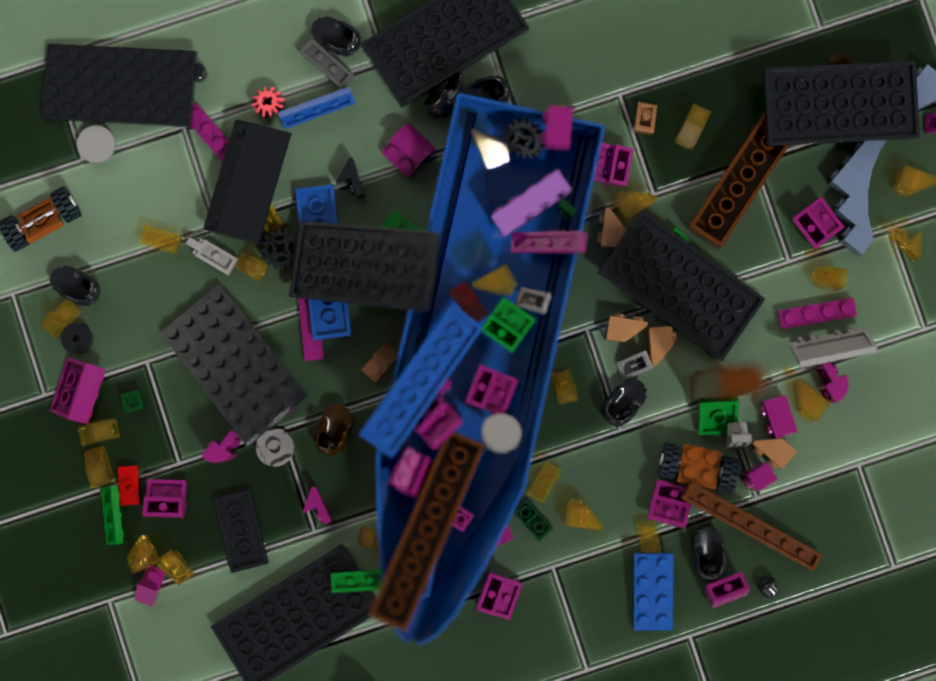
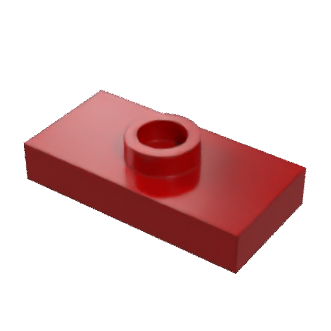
[118,465,141,506]

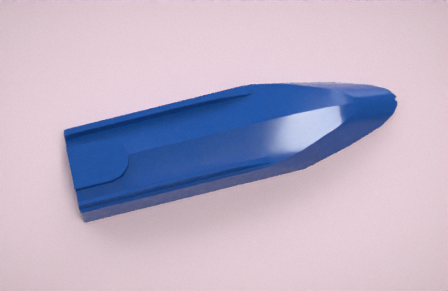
[376,93,605,645]

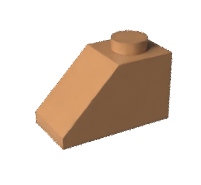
[647,326,676,367]

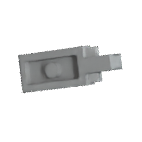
[186,237,239,276]

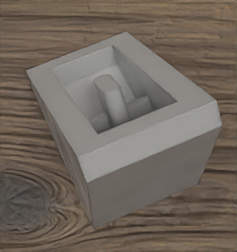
[516,287,551,315]
[616,351,653,380]

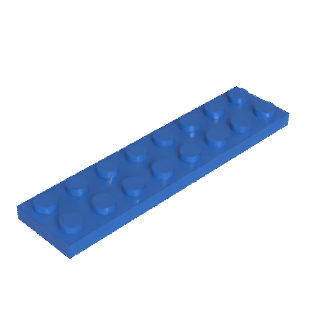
[295,184,352,340]
[359,304,483,457]

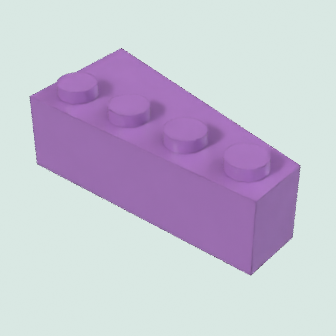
[491,170,571,238]

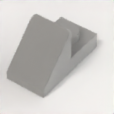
[726,422,752,449]

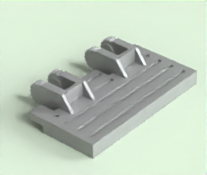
[789,327,877,368]

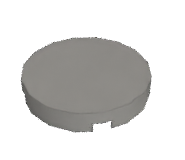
[77,125,116,164]
[481,414,521,453]
[256,428,295,467]

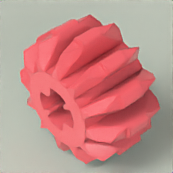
[252,86,285,119]

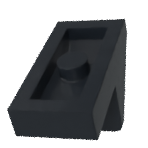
[336,157,365,198]

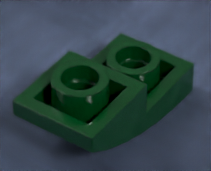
[513,499,554,541]

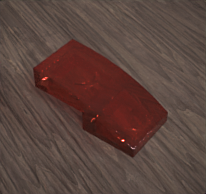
[449,281,489,323]

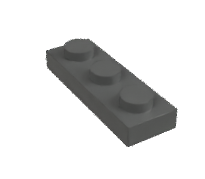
[299,38,355,89]

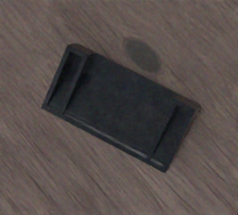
[203,120,292,244]

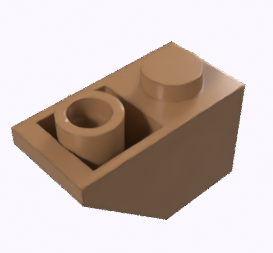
[597,208,626,249]
[605,313,648,343]
[750,439,797,469]

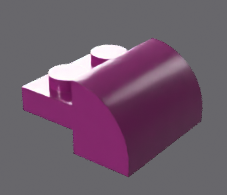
[381,123,436,178]
[593,143,634,187]
[791,197,844,250]
[814,362,849,403]
[466,365,519,414]
[414,393,463,449]
[201,430,242,463]
[388,447,434,500]
[142,479,187,518]
[647,480,692,528]
[475,571,523,620]

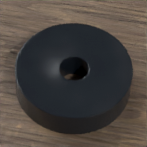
[61,323,93,354]

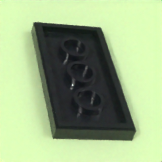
[213,488,269,573]

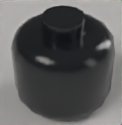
[195,62,207,83]
[758,576,780,598]

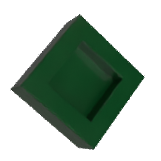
[557,198,578,219]
[121,390,145,413]

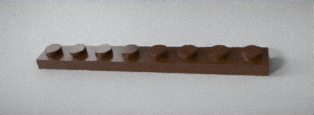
[681,481,823,572]

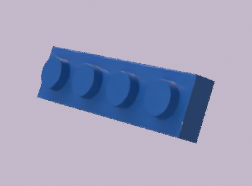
[278,87,356,129]

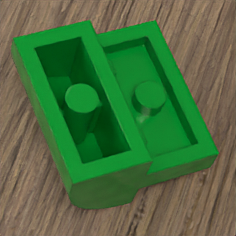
[481,297,536,352]

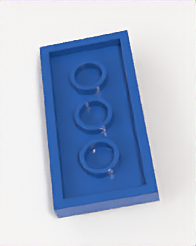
[633,553,673,630]

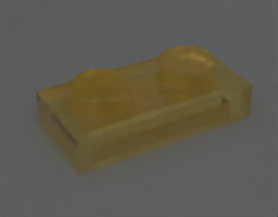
[139,224,182,255]
[527,461,562,504]
[636,520,661,553]

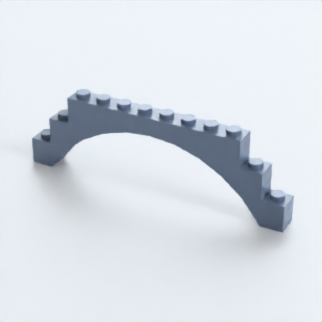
[828,64,936,257]

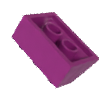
[49,357,105,424]

